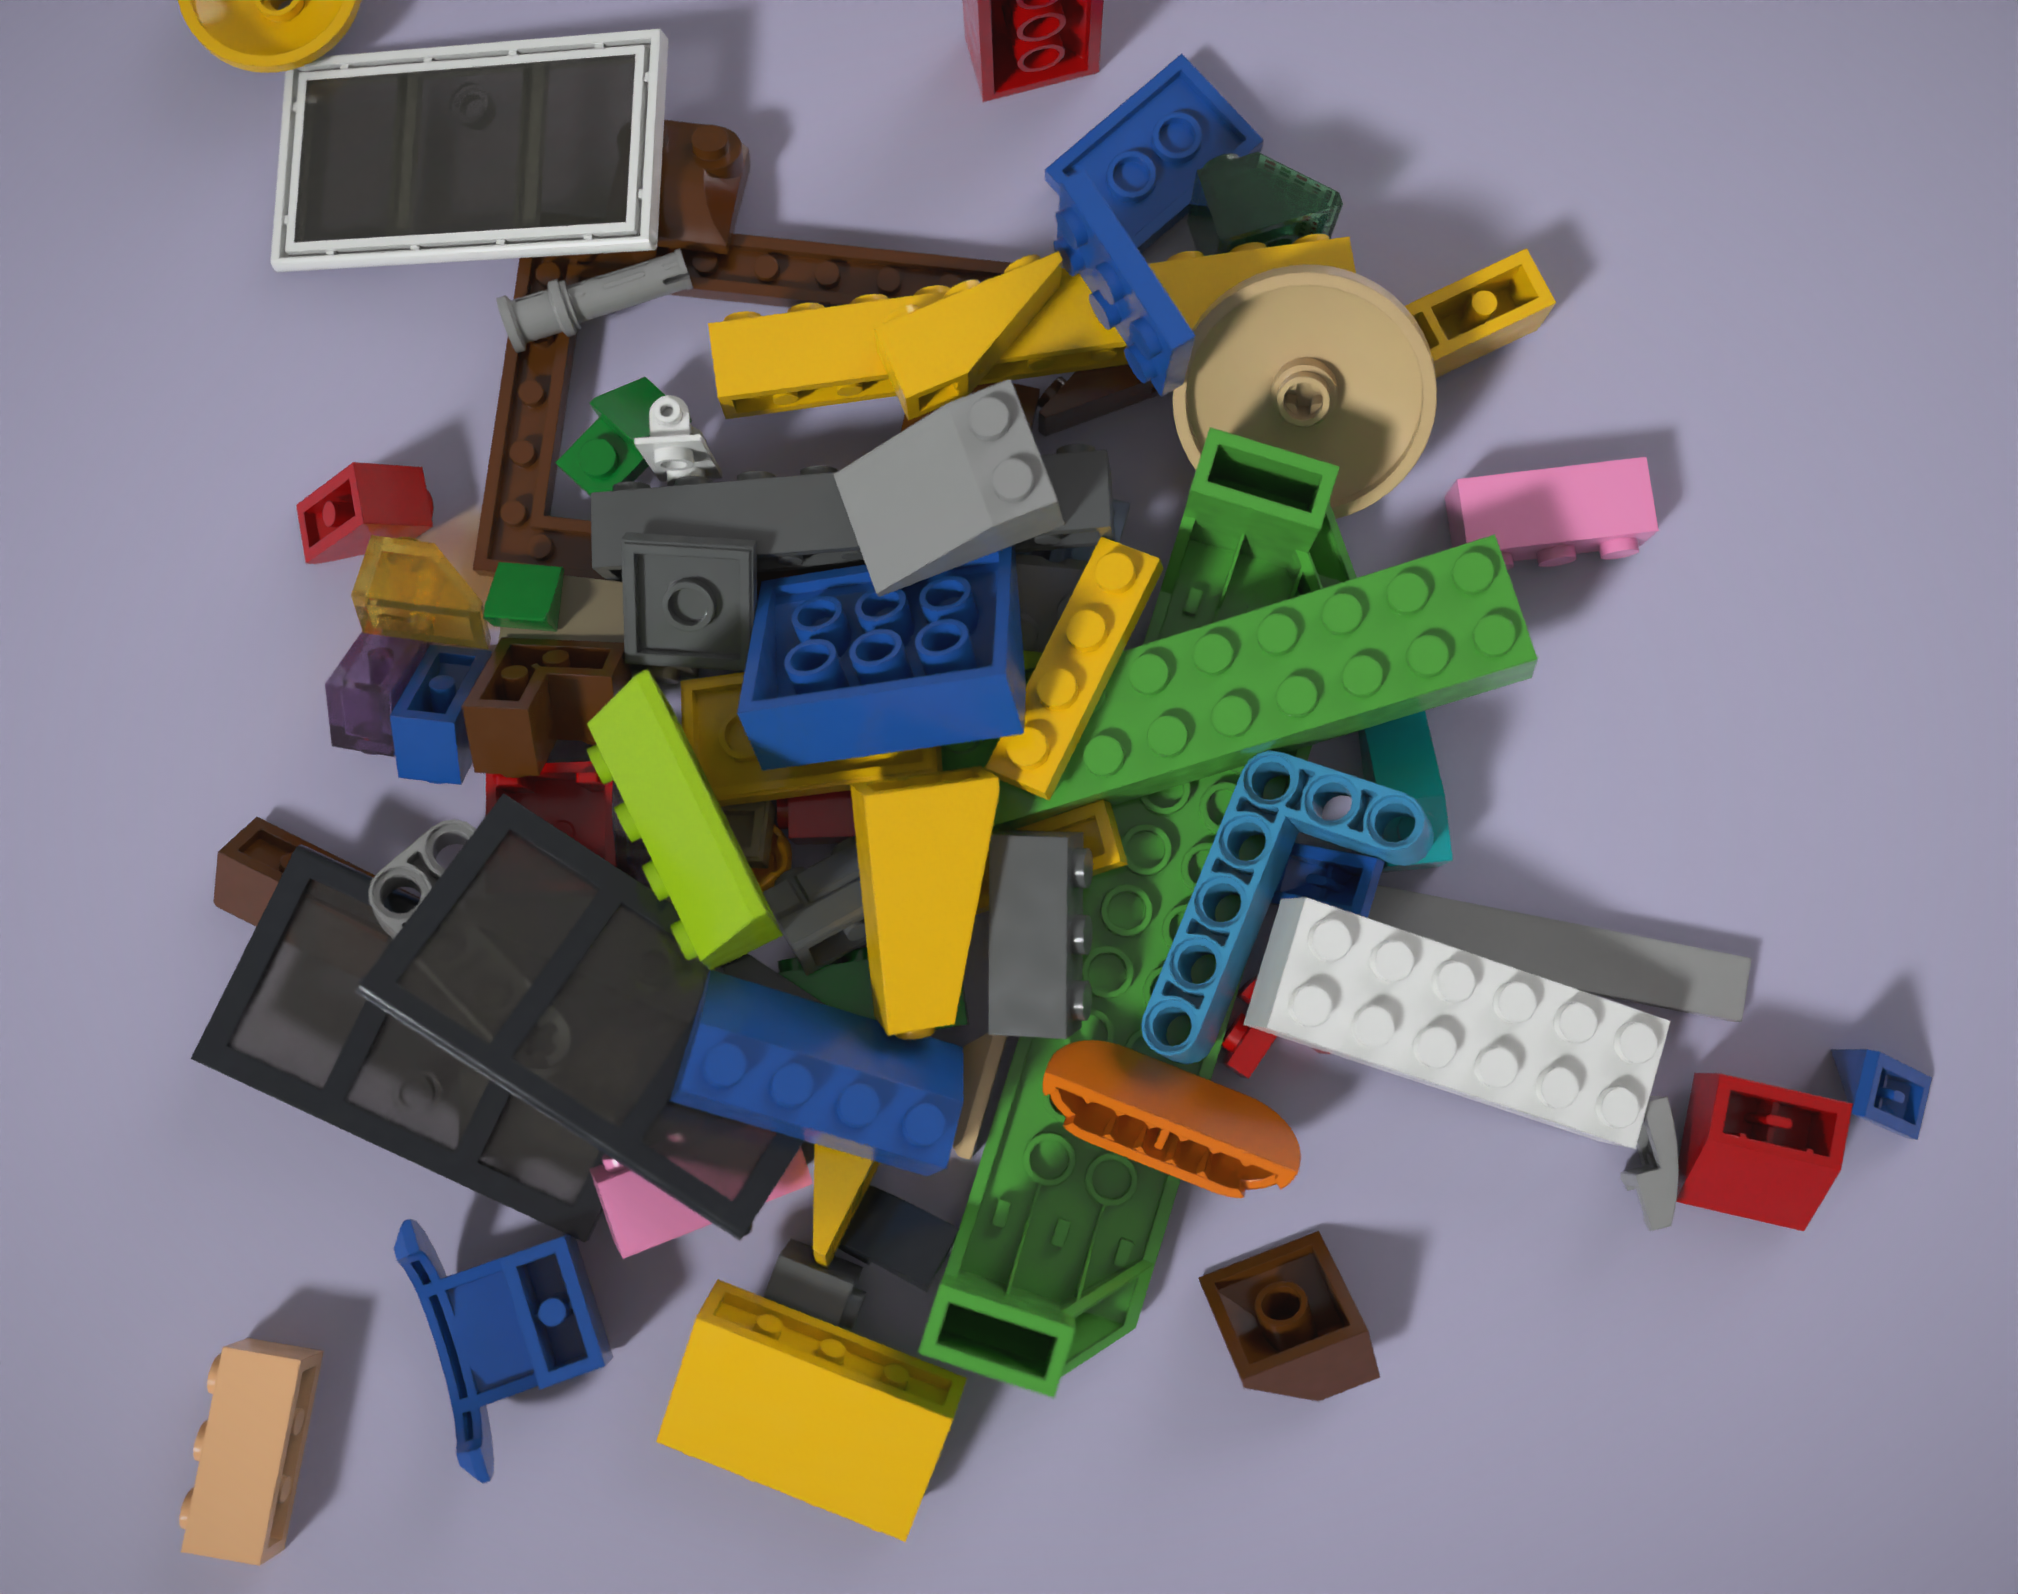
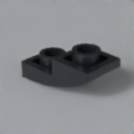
[812,1185,960,1292]

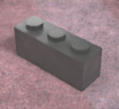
[988,830,1093,1039]

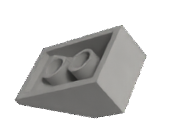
[833,379,1065,597]

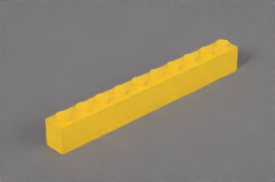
[708,234,1356,419]

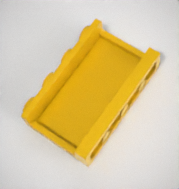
[656,1279,967,1542]

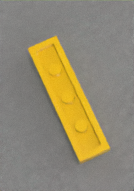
[985,536,1163,801]

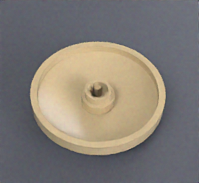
[1173,264,1437,519]

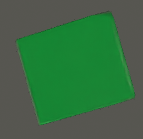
[483,562,564,632]

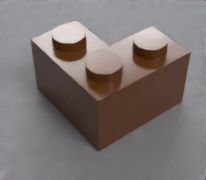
[462,637,632,778]

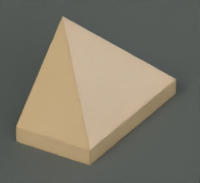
[953,1033,1008,1160]

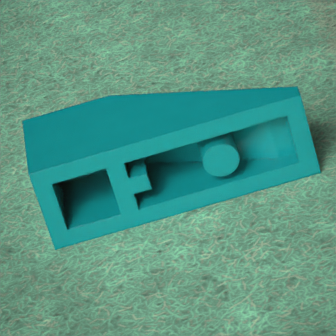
[1358,711,1453,873]

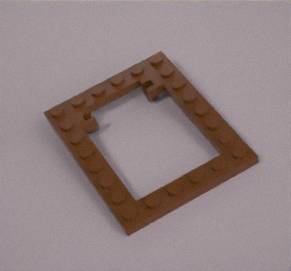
[473,213,1011,602]

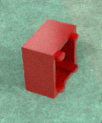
[485,761,631,898]

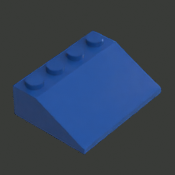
[737,545,1026,771]

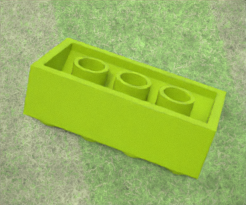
[586,669,783,970]

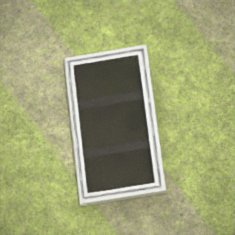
[271,29,669,272]

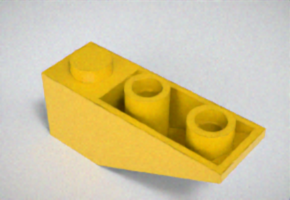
[874,251,1063,421]

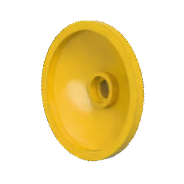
[178,0,361,73]

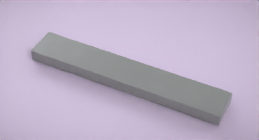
[1368,885,1752,1022]

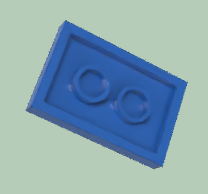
[1045,53,1264,253]
[1053,168,1196,397]

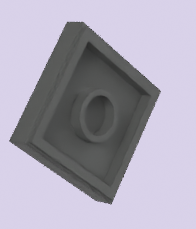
[621,532,757,671]

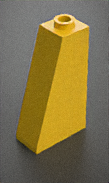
[850,766,1000,1040]

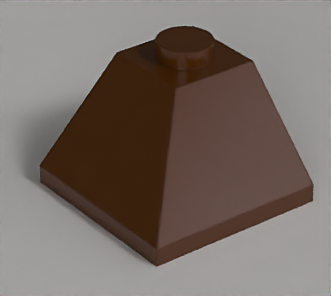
[1198,1231,1380,1402]

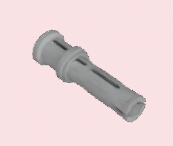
[496,248,693,353]

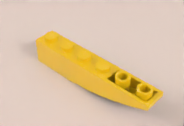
[1405,248,1556,378]

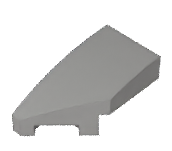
[1621,1096,1679,1231]

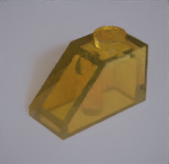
[351,535,491,649]

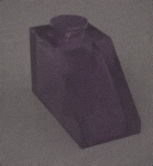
[325,615,435,757]

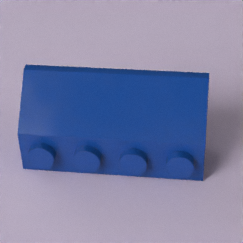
[670,970,964,1176]

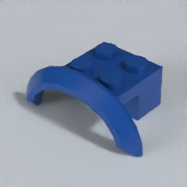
[394,1219,613,1484]

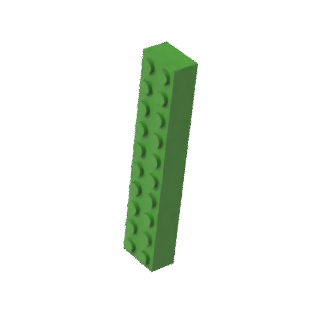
[941,535,1538,834]

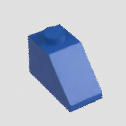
[390,644,492,785]

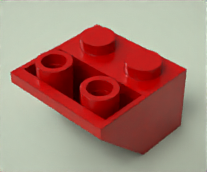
[1676,1073,1853,1231]

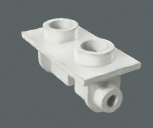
[634,395,722,486]

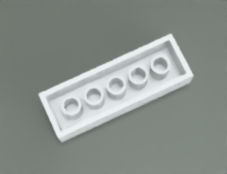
[1243,897,1671,1149]

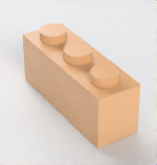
[179,1338,324,1566]

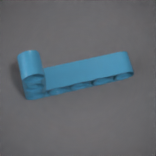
[1141,751,1434,1064]

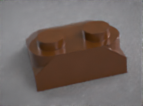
[606,120,751,255]

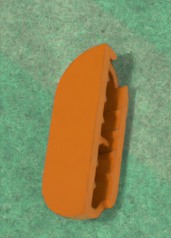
[1043,1040,1301,1198]

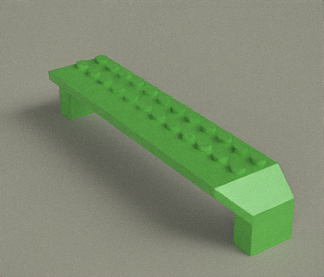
[918,427,1357,1398]

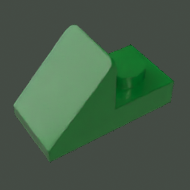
[555,377,692,497]

